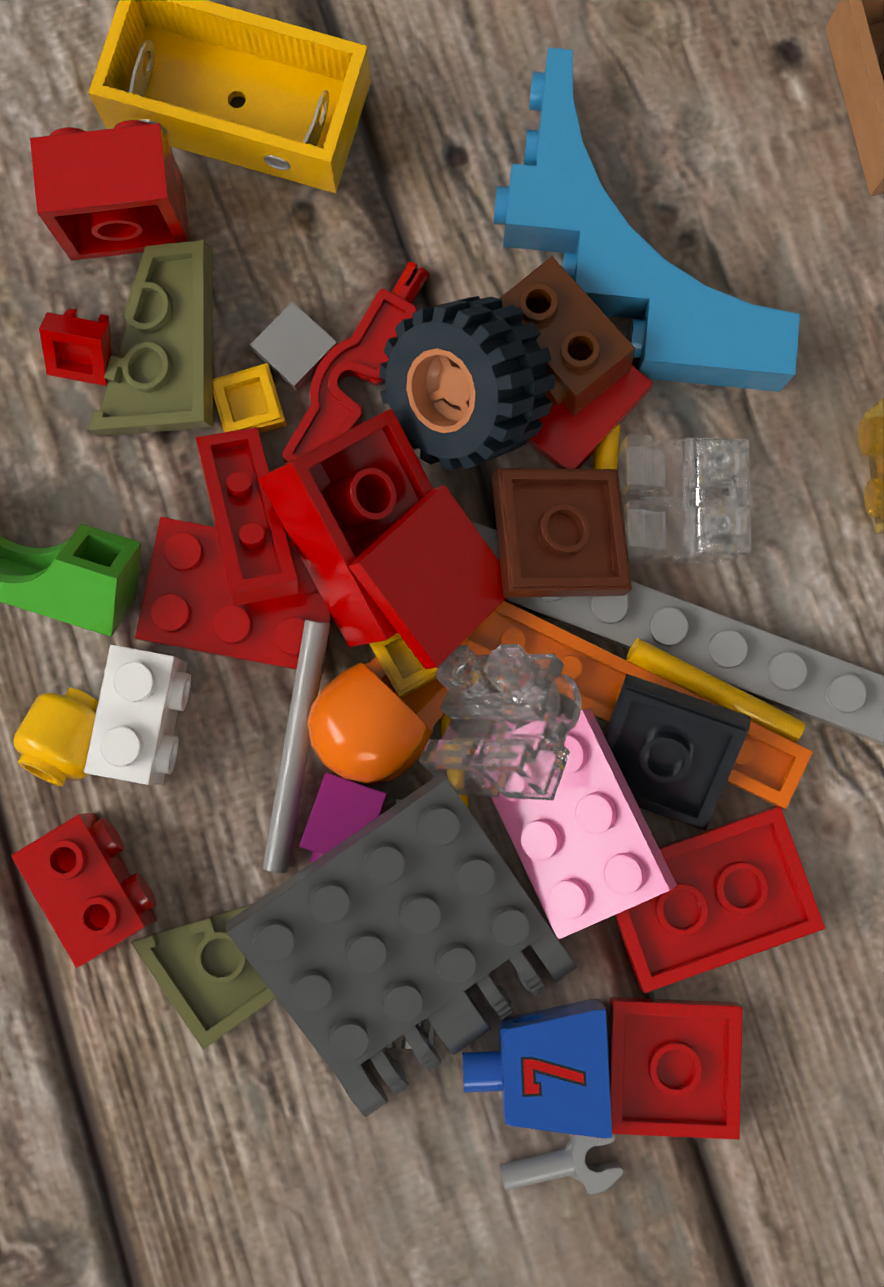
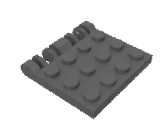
[226,772,577,1117]

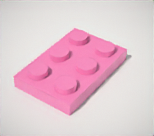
[476,708,677,940]

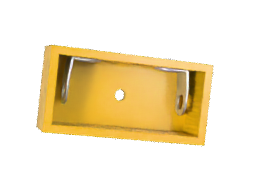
[88,0,371,194]

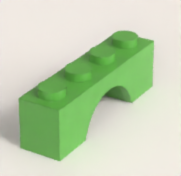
[0,524,141,637]

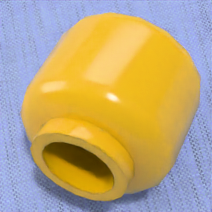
[13,688,99,787]

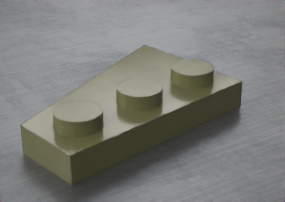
[87,240,213,437]
[130,903,276,1050]

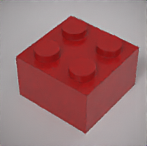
[30,120,190,261]

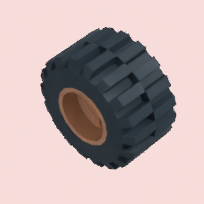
[379,296,555,470]

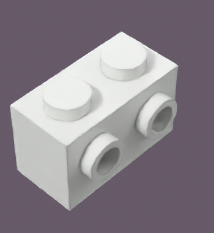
[84,645,191,785]

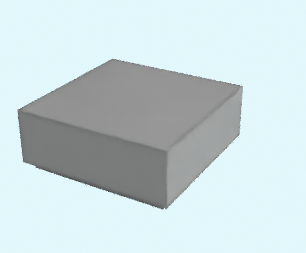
[250,301,337,392]

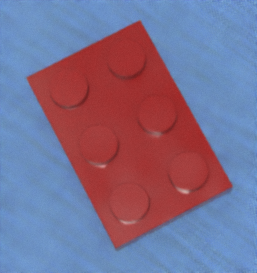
[135,517,333,670]
[614,806,826,993]

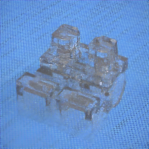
[617,434,751,565]
[419,644,581,801]

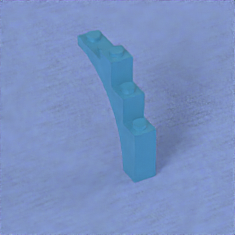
[493,47,800,392]

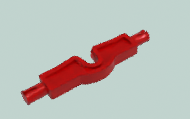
[282,262,430,463]

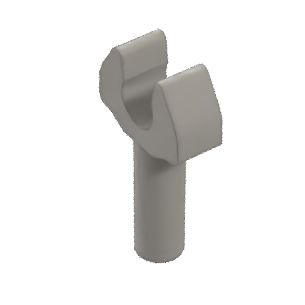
[499,1134,623,1195]

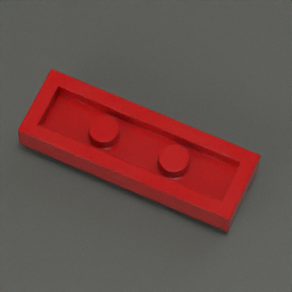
[196,427,298,606]

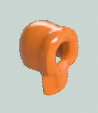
[307,657,464,785]

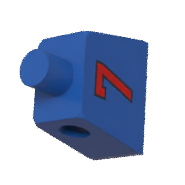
[462,999,612,1138]

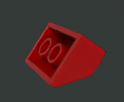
[258,408,433,647]

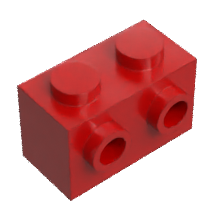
[11,813,157,969]

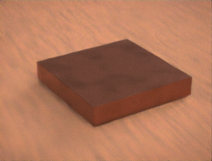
[492,468,632,597]

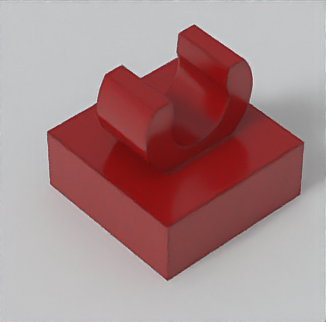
[39,308,112,386]

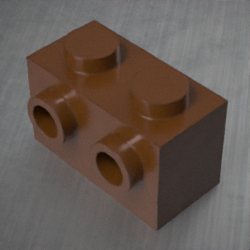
[499,256,635,416]

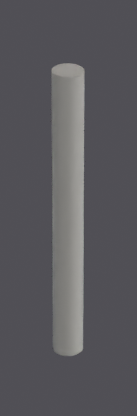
[263,619,330,873]

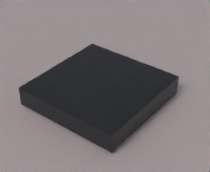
[604,674,751,831]

